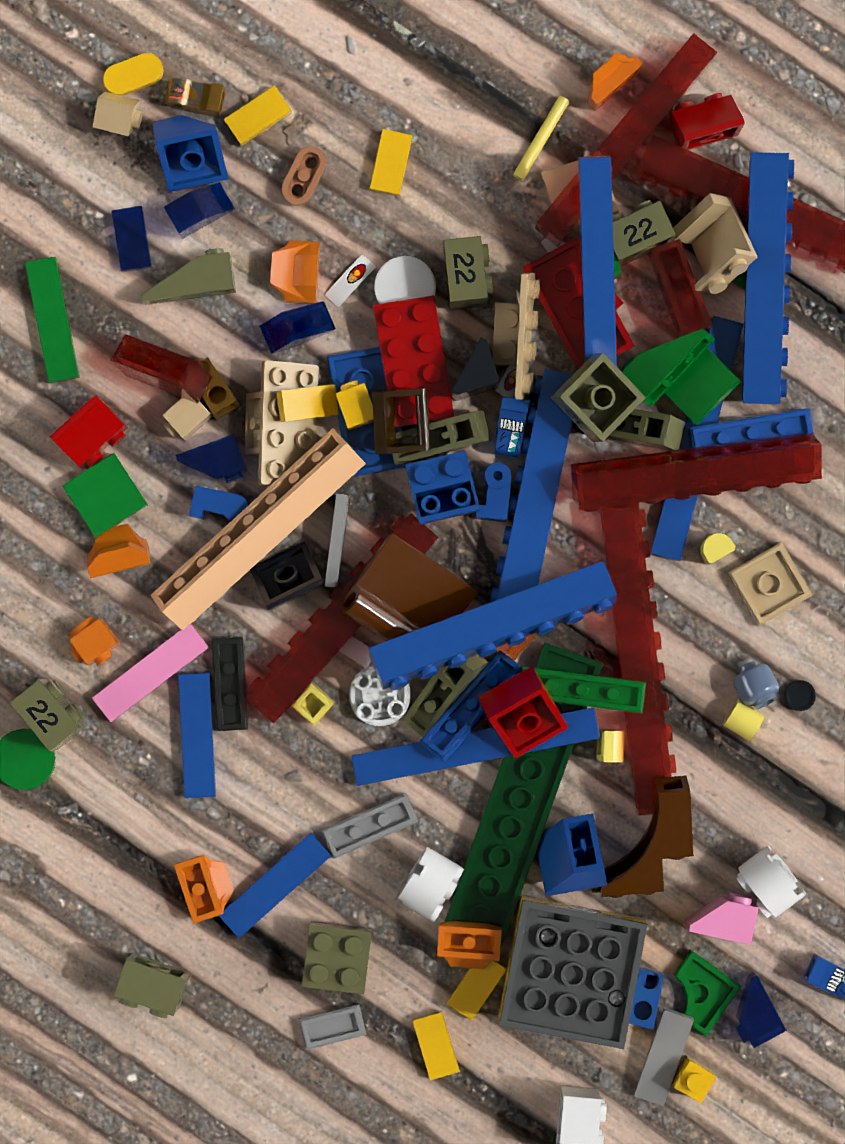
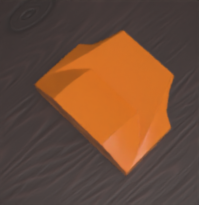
[587,52,643,111]
[270,241,320,305]
[87,524,151,578]
[174,854,235,924]
[437,921,502,969]

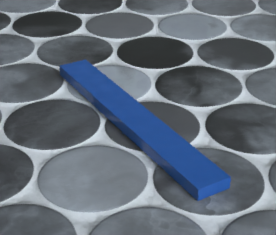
[578,155,617,367]
[650,316,744,562]
[351,707,601,786]

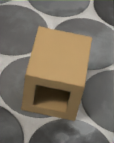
[93,91,143,136]
[162,391,213,441]

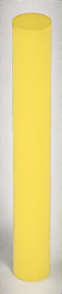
[513,96,570,181]

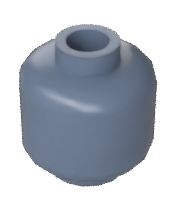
[733,661,780,709]

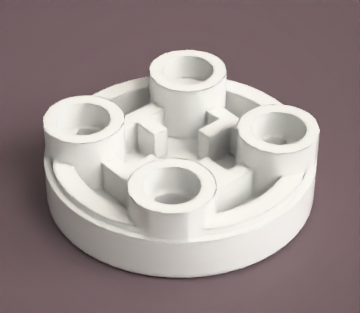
[374,256,436,304]
[349,665,411,726]

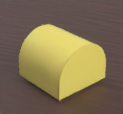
[700,533,736,565]
[291,682,335,726]
[722,699,765,741]
[596,730,624,762]

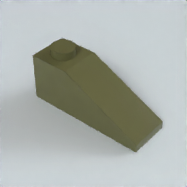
[141,248,236,305]
[608,409,685,452]
[392,411,491,465]
[402,655,488,737]

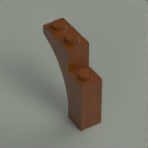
[600,775,694,898]

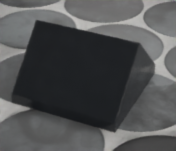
[451,337,499,401]
[250,541,325,611]

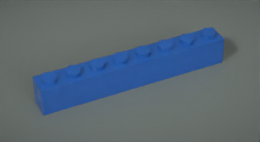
[742,152,794,404]
[490,368,573,603]
[369,561,618,691]

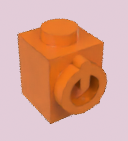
[69,616,121,666]

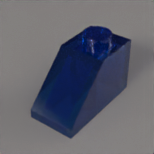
[164,182,235,239]
[259,301,336,354]
[175,434,248,484]
[735,972,787,1048]

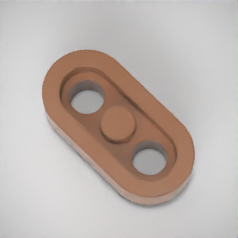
[282,146,327,206]

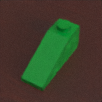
[622,328,715,407]

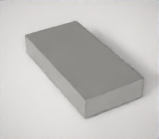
[299,1003,367,1050]

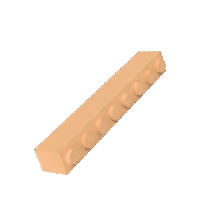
[150,428,366,631]

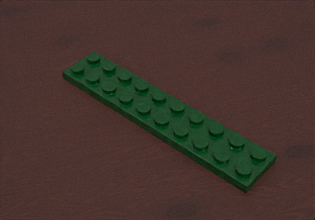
[445,642,603,951]

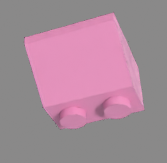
[683,892,759,945]

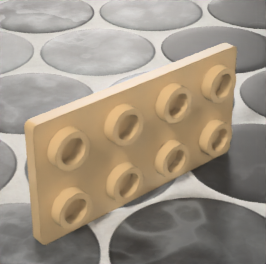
[492,273,540,400]
[244,360,319,485]

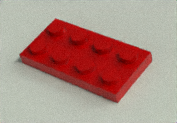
[522,237,635,370]
[373,295,455,428]

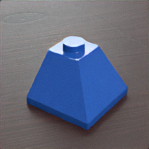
[153,115,229,192]

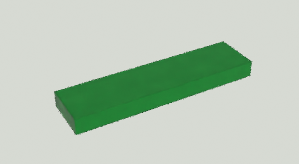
[25,257,80,384]
[522,666,647,714]

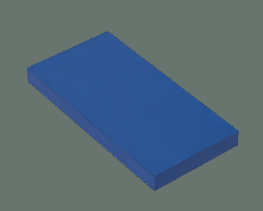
[327,347,409,477]

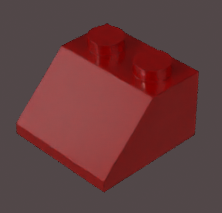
[669,93,745,153]
[50,395,128,469]
[478,666,569,759]

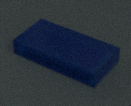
[112,206,152,272]

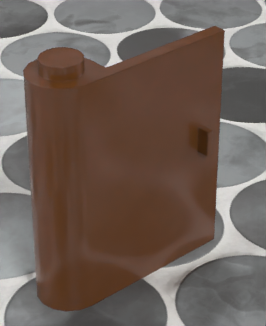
[340,532,479,641]

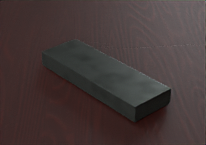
[212,637,249,731]

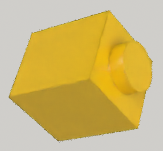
[335,380,374,431]
[672,1055,717,1104]

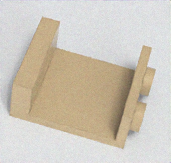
[673,193,758,294]

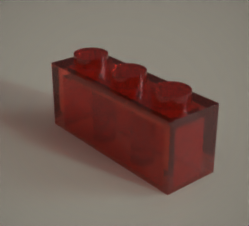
[648,239,712,338]
[110,334,213,404]

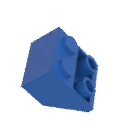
[405,451,480,525]
[537,813,607,897]

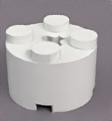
[737,845,806,918]
[396,847,464,922]

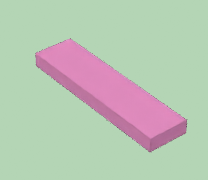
[92,624,210,723]

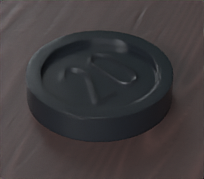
[784,680,816,711]

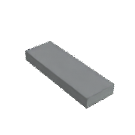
[325,494,349,588]
[321,793,419,859]
[634,1007,694,1106]

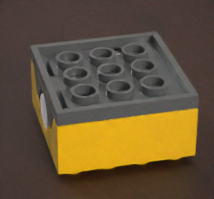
[498,895,648,1049]

